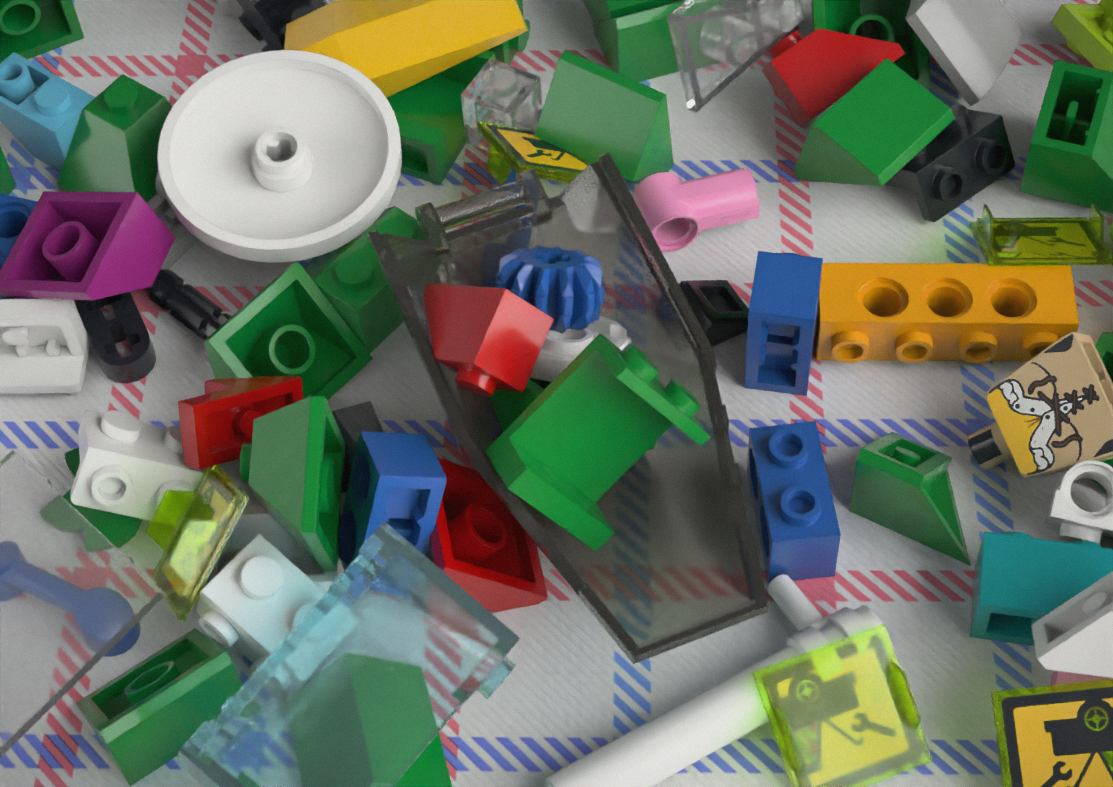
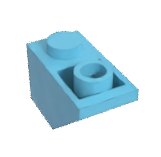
[0,52,95,172]

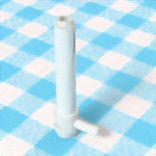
[544,574,892,787]

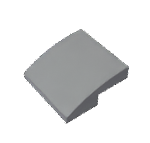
[905,0,1022,106]

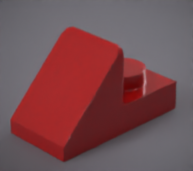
[178,376,303,470]

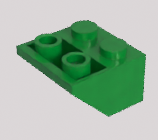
[1019,60,1113,213]

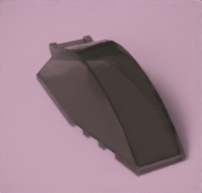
[368,152,769,664]

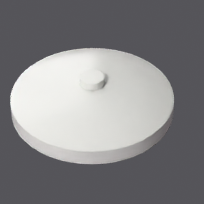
[157,50,402,263]

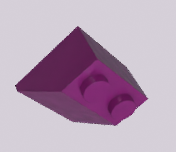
[0,191,176,300]

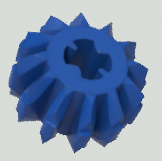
[495,245,605,333]

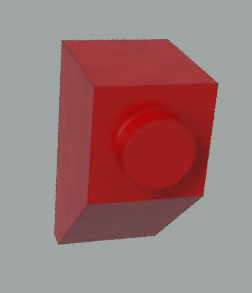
[762,28,905,127]
[423,283,554,397]

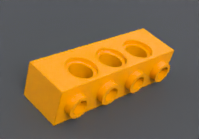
[815,263,1079,364]

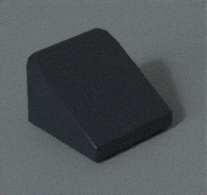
[663,280,749,353]

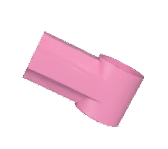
[632,168,760,252]

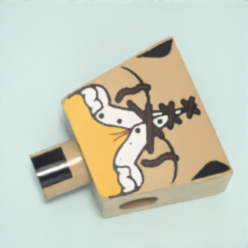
[968,332,1113,478]

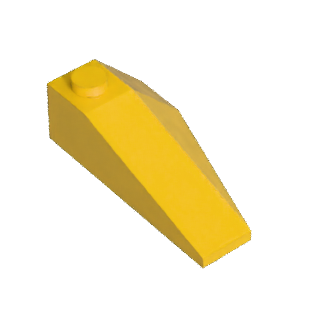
[284,0,528,98]

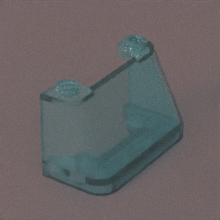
[176,521,520,787]

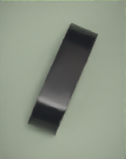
[76,292,156,384]

